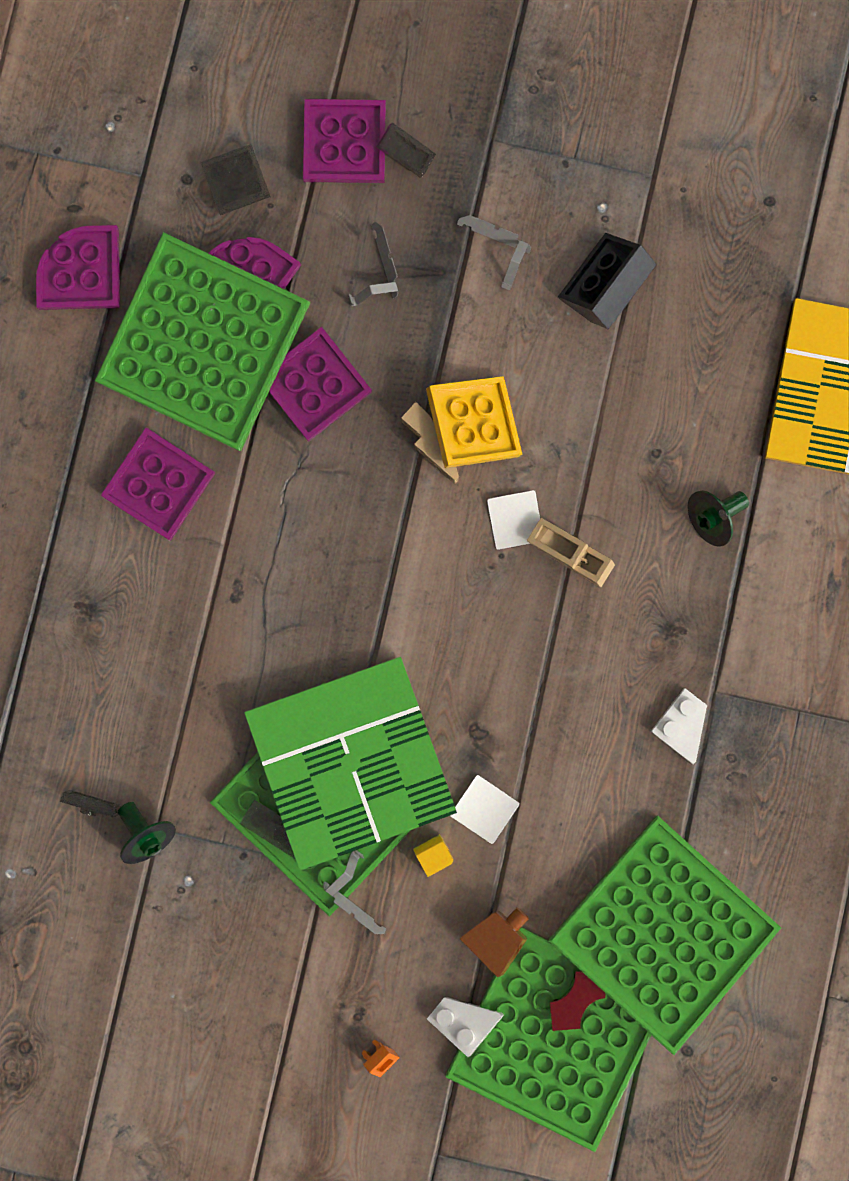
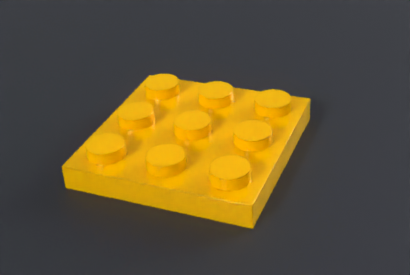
[426,376,522,468]

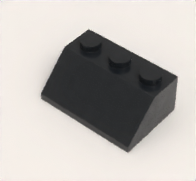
[558,233,657,329]

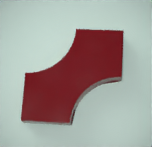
[550,970,606,1031]

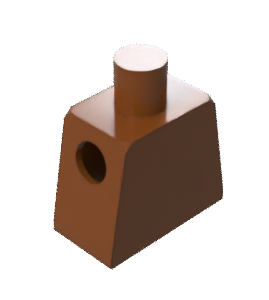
[460,907,529,977]

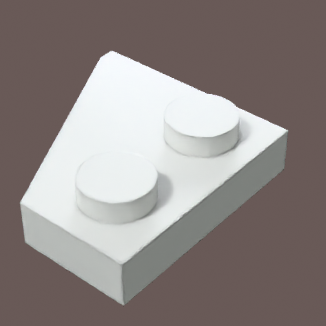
[650,688,707,765]
[427,997,504,1057]

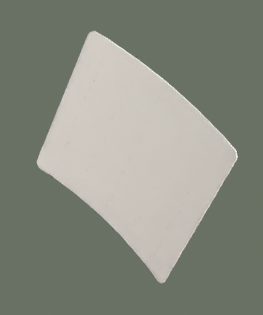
[487,490,540,550]
[451,775,519,844]

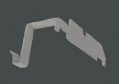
[457,215,531,290]
[348,222,398,306]
[323,850,386,934]

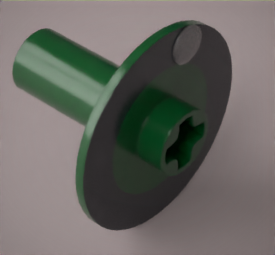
[687,490,749,547]
[117,802,176,864]

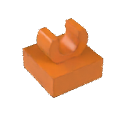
[362,1040,400,1077]

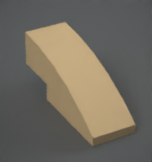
[401,402,459,484]
[527,518,615,588]

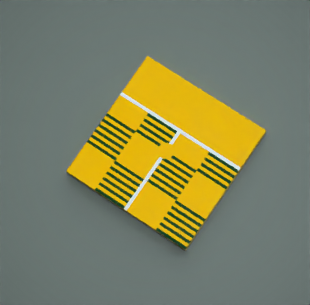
[764,298,849,475]

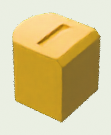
[413,834,453,877]

